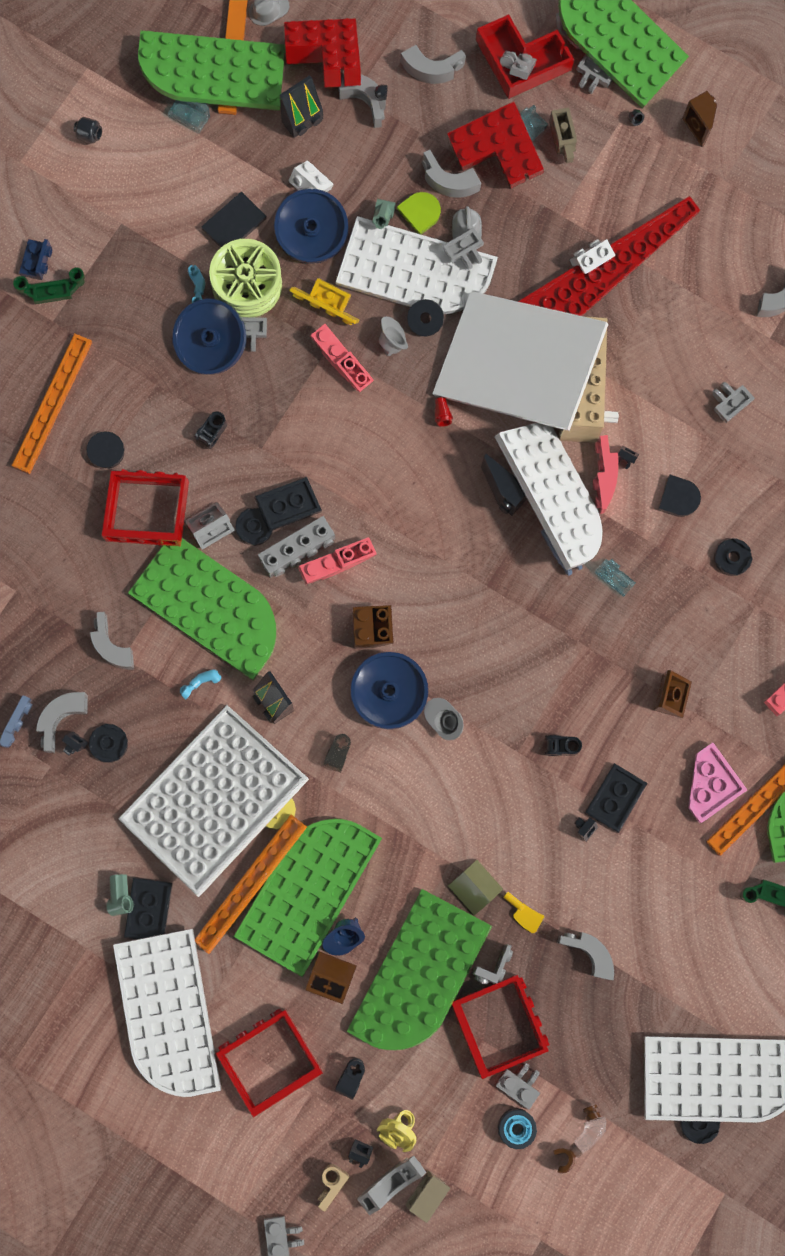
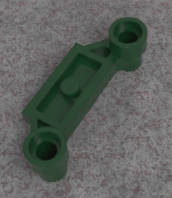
[13,267,85,305]
[740,879,785,908]

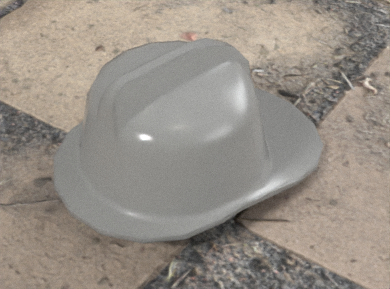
[249,0,289,26]
[452,206,482,239]
[378,316,408,356]
[424,698,464,741]

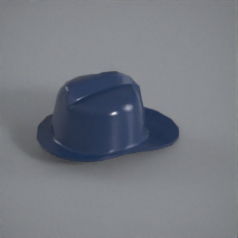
[322,917,365,956]

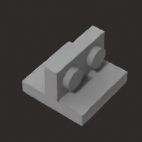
[185,502,235,550]

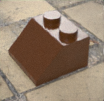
[682,91,717,147]

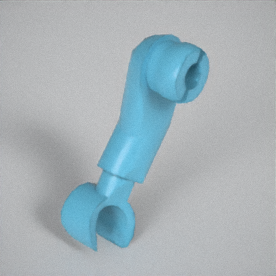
[188,265,206,303]
[180,669,221,700]

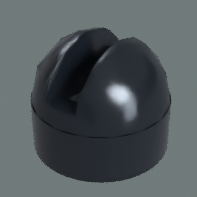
[374,84,388,100]
[628,109,645,126]

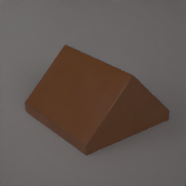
[654,670,692,718]

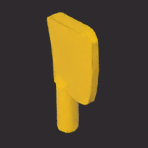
[503,892,544,933]

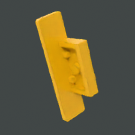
[290,278,359,325]

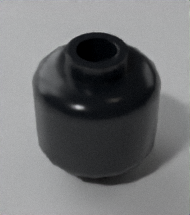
[74,117,102,144]

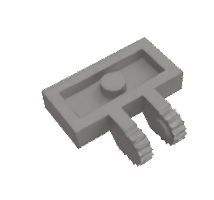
[500,51,537,80]
[577,54,612,94]
[442,228,484,270]
[241,317,267,352]
[712,382,755,423]
[495,1063,540,1110]
[264,1216,304,1256]

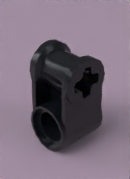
[194,411,227,449]
[544,735,582,756]
[334,1058,365,1100]

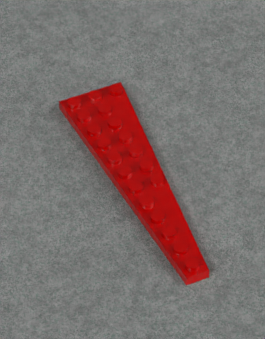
[518,196,700,316]

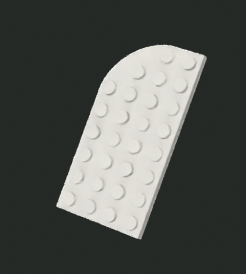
[336,216,498,314]
[495,423,602,570]
[113,929,221,1097]
[644,1036,785,1122]

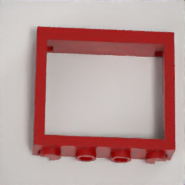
[102,469,189,547]
[452,975,550,1079]
[216,1008,323,1118]

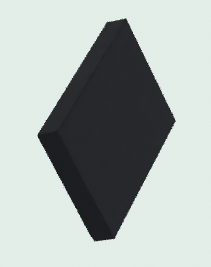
[201,191,267,248]
[255,477,322,532]
[585,763,648,833]
[124,878,173,939]

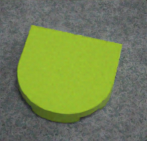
[397,192,441,235]

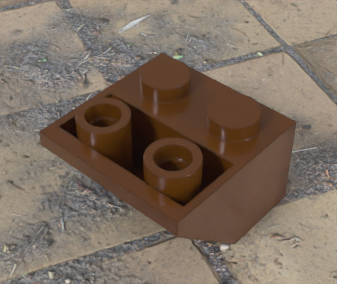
[353,605,394,649]
[305,952,357,1004]

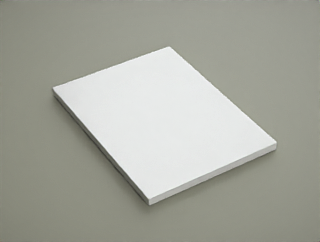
[433,291,608,431]
[118,705,309,897]

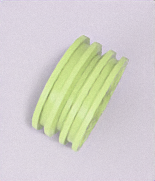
[209,239,282,317]

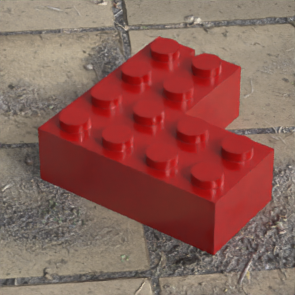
[476,14,574,99]
[284,18,361,87]
[447,101,544,189]

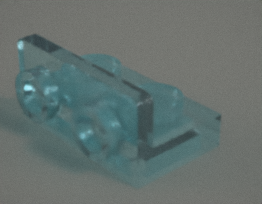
[168,100,210,134]
[521,105,548,141]

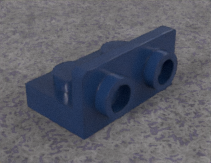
[19,239,53,280]

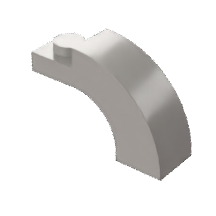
[757,284,785,317]
[90,612,134,670]
[557,932,614,981]

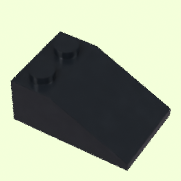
[481,454,527,516]

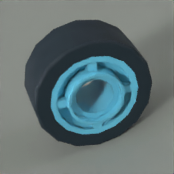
[498,1108,537,1150]

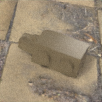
[549,107,577,164]

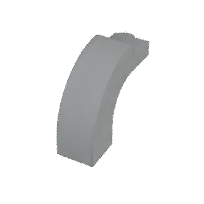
[400,45,466,84]
[337,73,386,128]
[422,150,481,198]
[36,692,88,753]
[357,1156,426,1215]

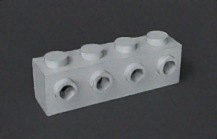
[258,516,335,578]

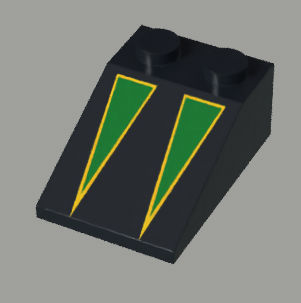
[279,75,323,138]
[252,671,294,724]

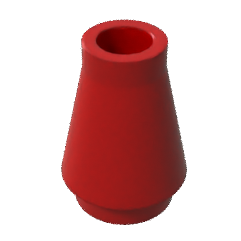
[435,397,453,427]

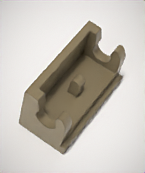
[405,1170,451,1223]

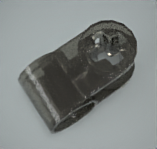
[323,734,351,773]

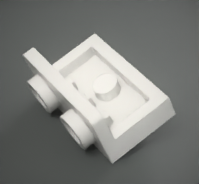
[289,161,334,192]
[570,239,615,274]

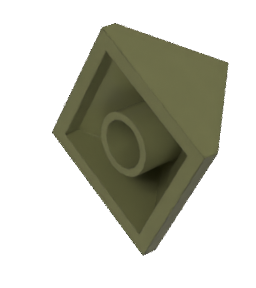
[448,860,503,915]

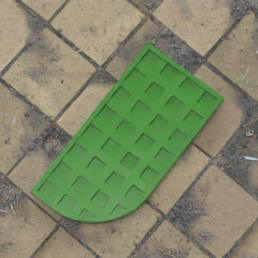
[234,819,382,977]

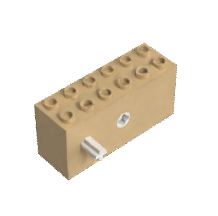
[559,317,619,443]

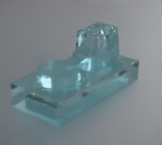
[595,559,636,597]

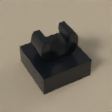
[618,446,639,469]
[62,732,89,756]
[574,817,598,842]
[348,1139,373,1168]

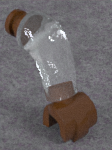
[553,1105,606,1174]

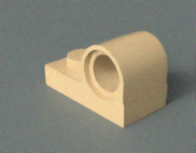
[318,1164,349,1212]

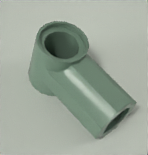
[372,199,396,229]
[106,874,133,916]

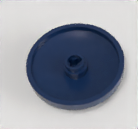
[274,189,348,264]
[172,299,246,375]
[351,652,428,730]

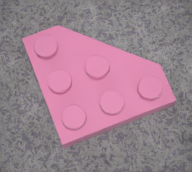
[688,743,747,824]

